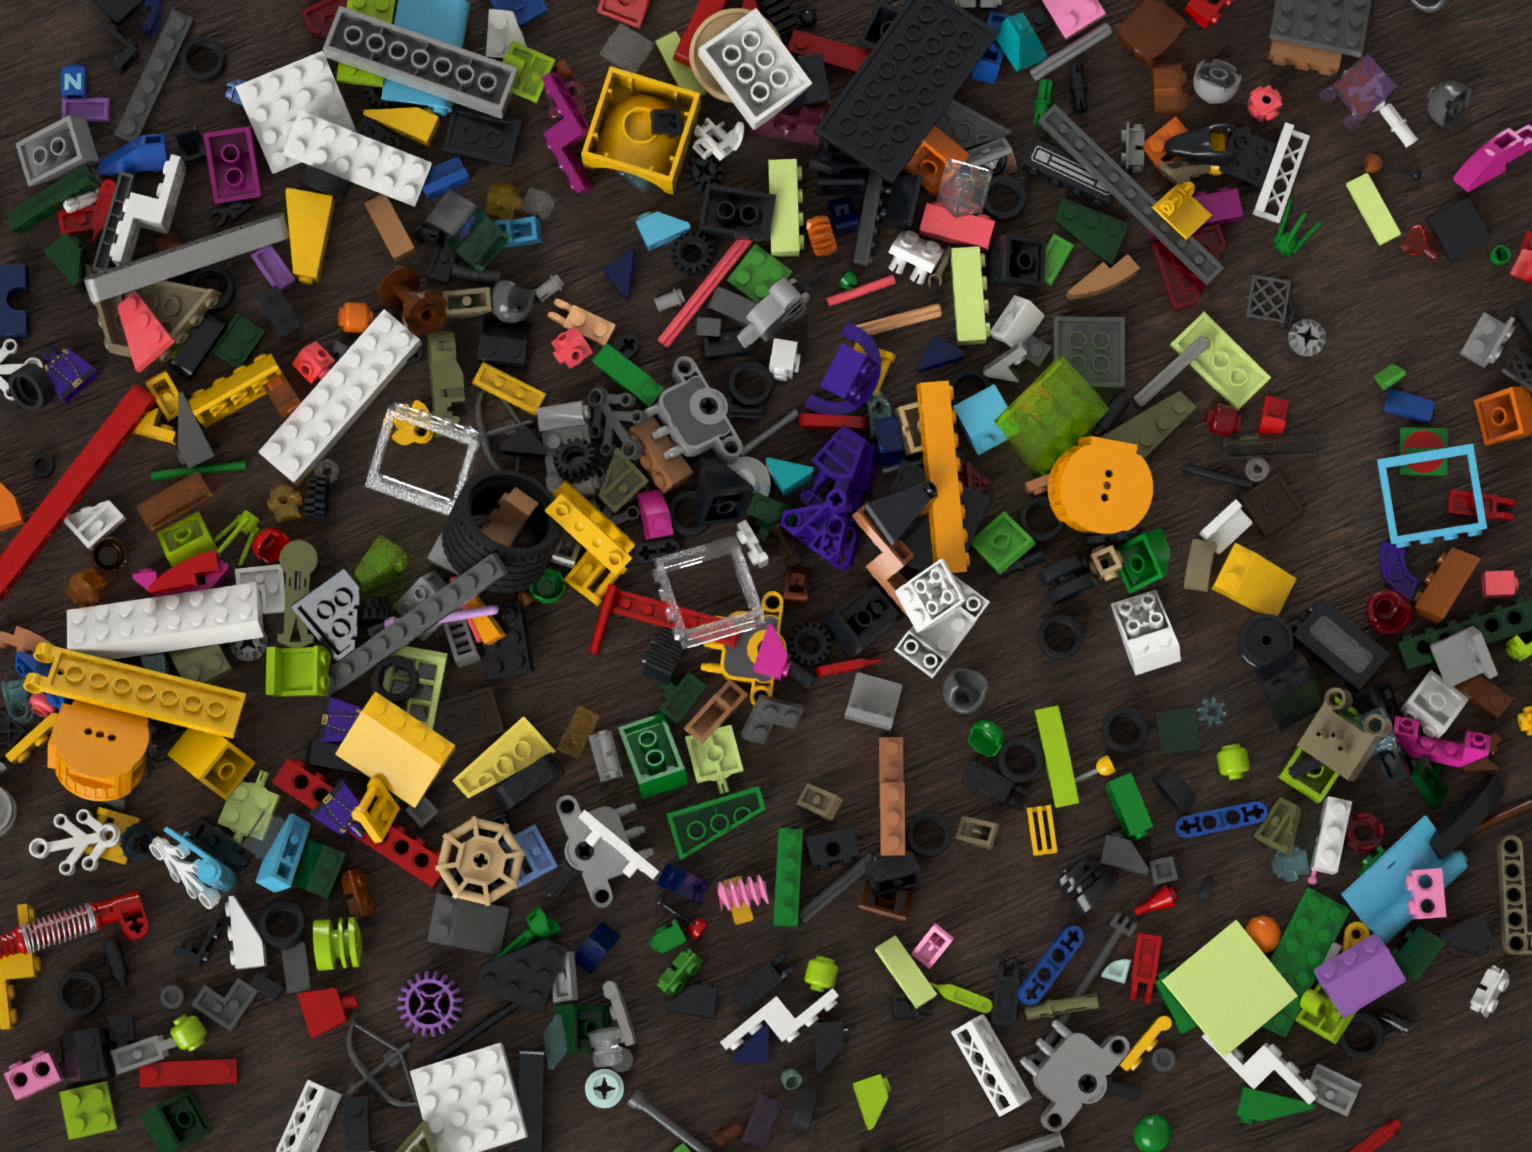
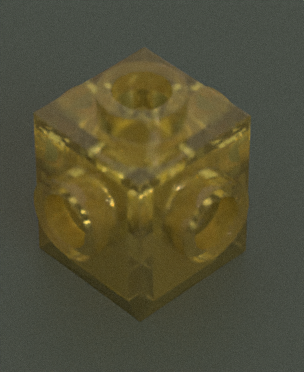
[485,182,523,220]
[267,484,303,523]

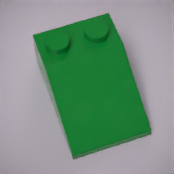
[618,713,688,799]

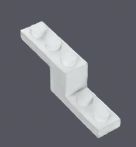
[720,988,839,1051]
[1202,1034,1318,1105]

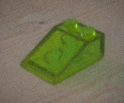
[353,534,408,595]

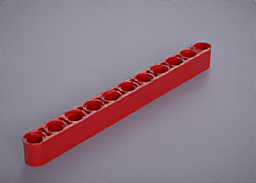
[0,384,157,601]

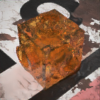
[65,566,108,608]

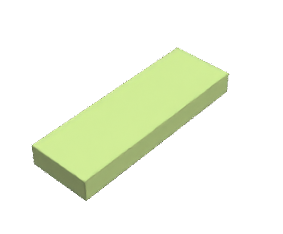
[655,31,708,97]
[1346,173,1401,246]
[875,935,937,1009]

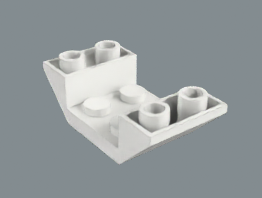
[894,574,990,679]

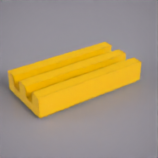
[1027,805,1058,856]

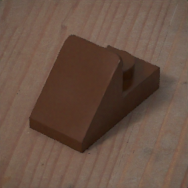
[1458,732,1501,772]

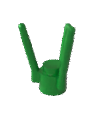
[1273,198,1321,257]

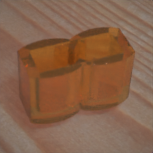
[1152,64,1187,115]

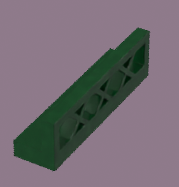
[7,164,99,234]

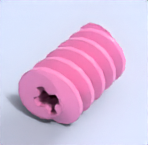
[717,875,769,912]

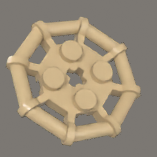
[435,816,526,906]

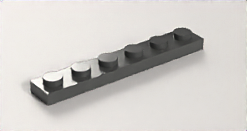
[114,10,195,143]

